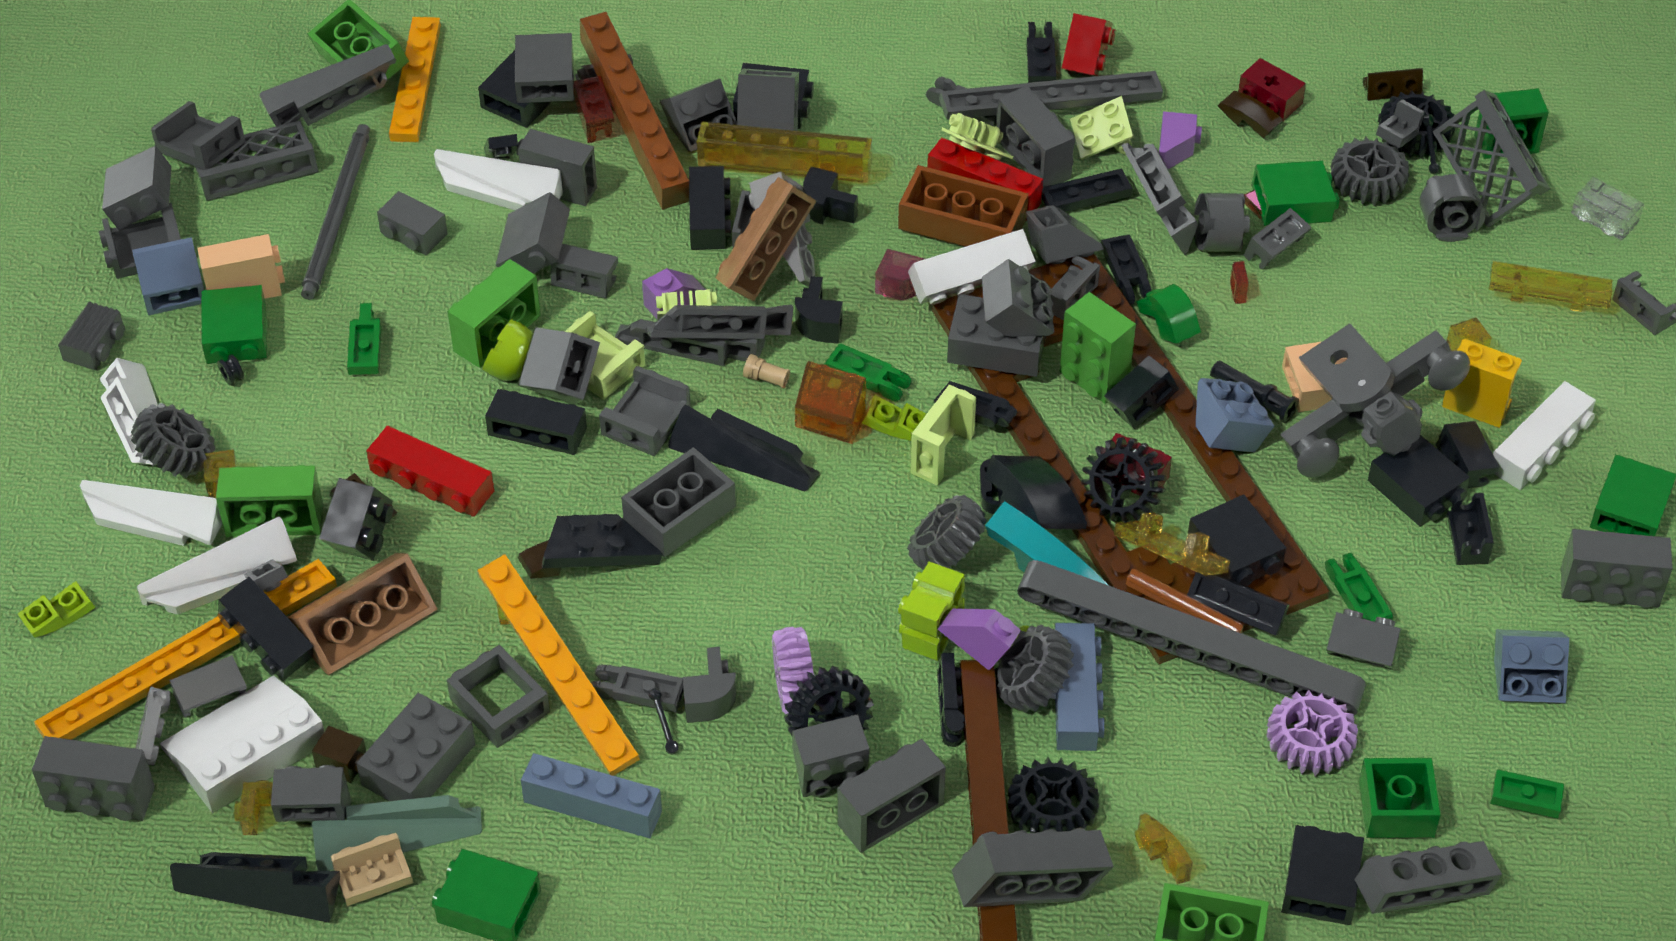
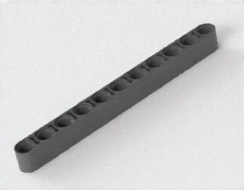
[1017,560,1366,716]

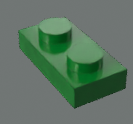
[1490,769,1564,819]

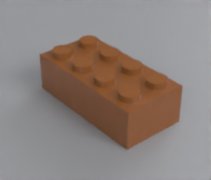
[898,165,1029,246]

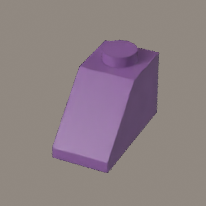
[1159,111,1202,169]
[642,268,706,319]
[938,608,1021,670]

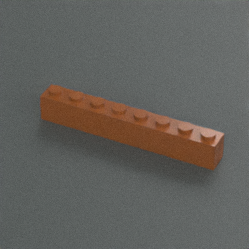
[580,11,689,210]

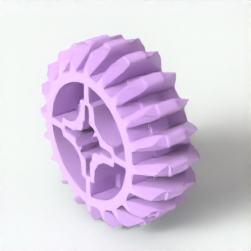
[772,627,814,714]
[1266,690,1358,776]

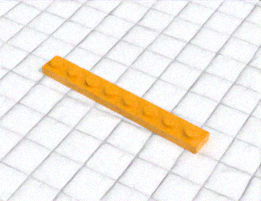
[477,554,640,776]

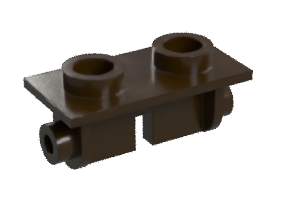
[1363,68,1423,101]

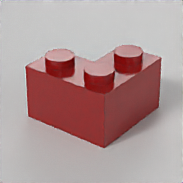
[1061,13,1116,76]

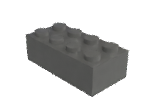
[951,828,1114,907]

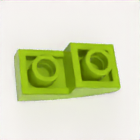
[861,395,926,441]
[18,581,96,638]

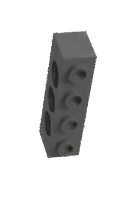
[1355,841,1502,914]

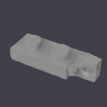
[135,687,170,766]

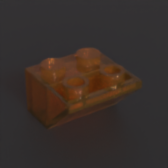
[795,361,866,444]

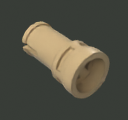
[743,354,790,388]

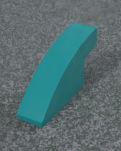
[985,501,1108,585]

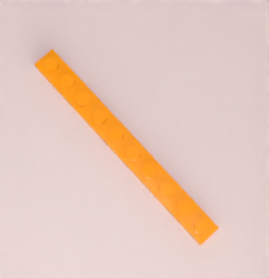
[34,558,337,740]

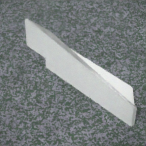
[434,149,563,210]
[100,358,158,465]
[80,480,222,546]
[137,517,297,615]

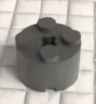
[1419,174,1486,242]
[1194,193,1250,252]

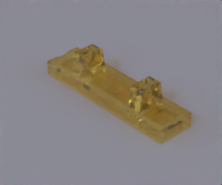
[1489,261,1613,312]
[1114,512,1230,576]

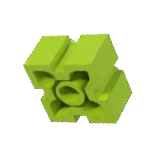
[898,561,965,661]

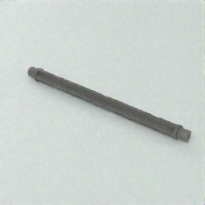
[301,124,370,300]

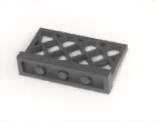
[1433,90,1550,227]
[195,120,318,201]

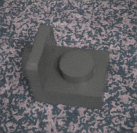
[244,559,288,592]

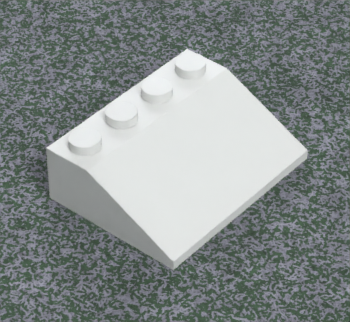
[160,675,324,813]

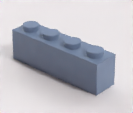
[1055,623,1104,751]
[521,753,662,838]

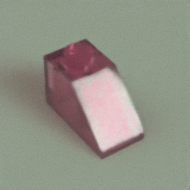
[875,249,924,301]

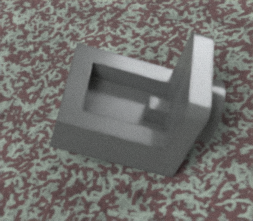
[1376,100,1424,148]

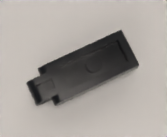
[484,134,518,160]
[934,381,1018,428]

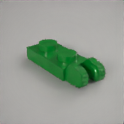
[824,343,912,402]
[1325,553,1393,622]

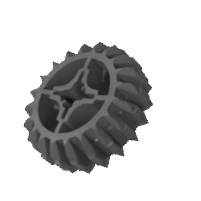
[1331,136,1409,205]
[131,403,216,478]
[907,495,987,570]
[994,624,1074,713]

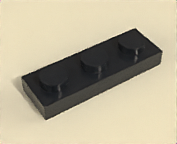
[1042,168,1132,212]
[1187,568,1290,636]

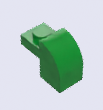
[1137,284,1201,344]

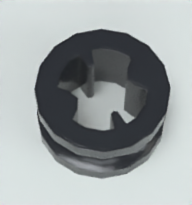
[217,354,244,385]

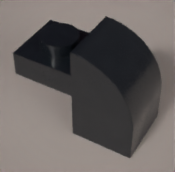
[803,166,858,225]
[795,276,843,344]

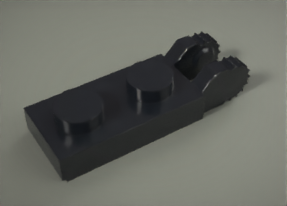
[1026,22,1056,83]
[1101,234,1152,305]
[937,653,965,747]

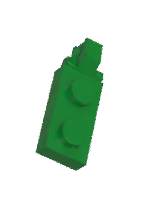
[347,303,381,375]

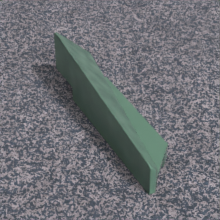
[312,795,482,871]

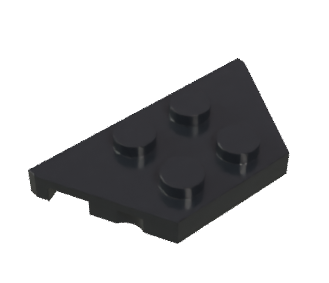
[542,514,662,568]

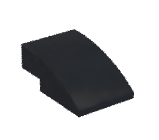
[985,455,1087,529]

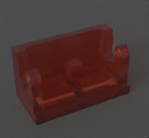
[573,76,614,143]

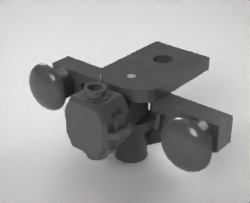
[1280,323,1470,478]

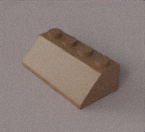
[715,177,816,301]
[287,553,438,675]

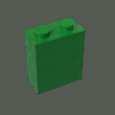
[1251,160,1339,226]
[201,285,267,364]
[1589,454,1676,536]
[432,848,541,941]

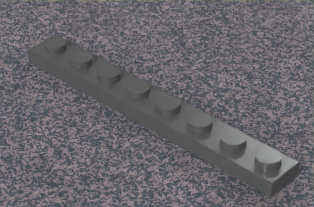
[939,71,1163,120]

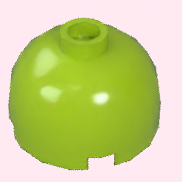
[482,319,533,381]

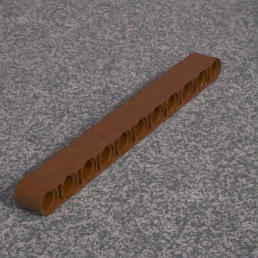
[960,660,1018,941]

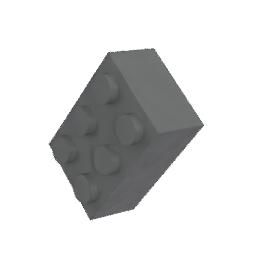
[997,86,1075,187]
[947,294,1046,377]
[621,447,736,558]
[1561,529,1673,607]
[356,692,476,801]
[32,736,155,821]
[837,739,946,853]

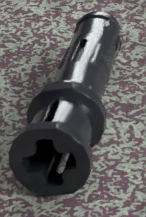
[1210,360,1299,422]

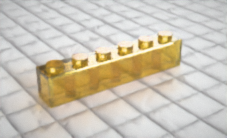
[697,122,872,183]

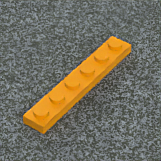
[389,17,441,142]

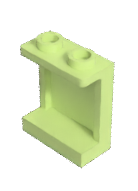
[565,311,645,400]
[911,385,976,486]

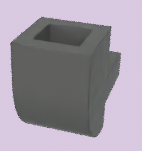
[683,647,737,723]

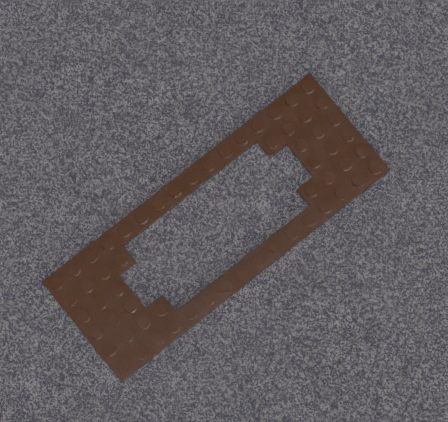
[932,254,1330,665]

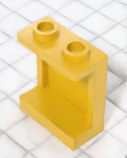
[1442,339,1522,428]

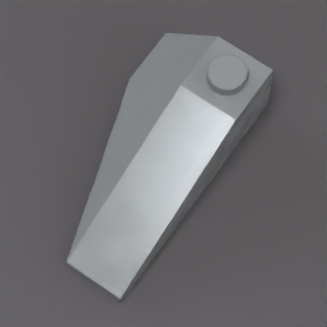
[749,172,815,288]

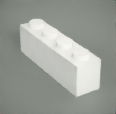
[908,229,1036,305]
[1493,381,1596,490]

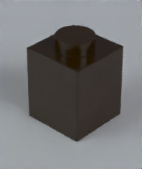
[312,726,366,783]

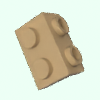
[331,833,413,906]

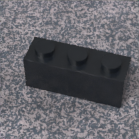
[689,166,731,250]
[485,389,587,455]
[217,577,314,681]

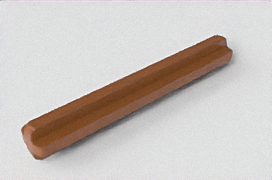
[1126,569,1244,633]

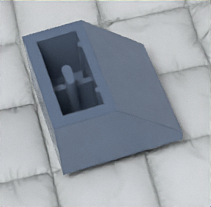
[132,237,204,315]
[1196,378,1274,452]
[1494,629,1569,703]

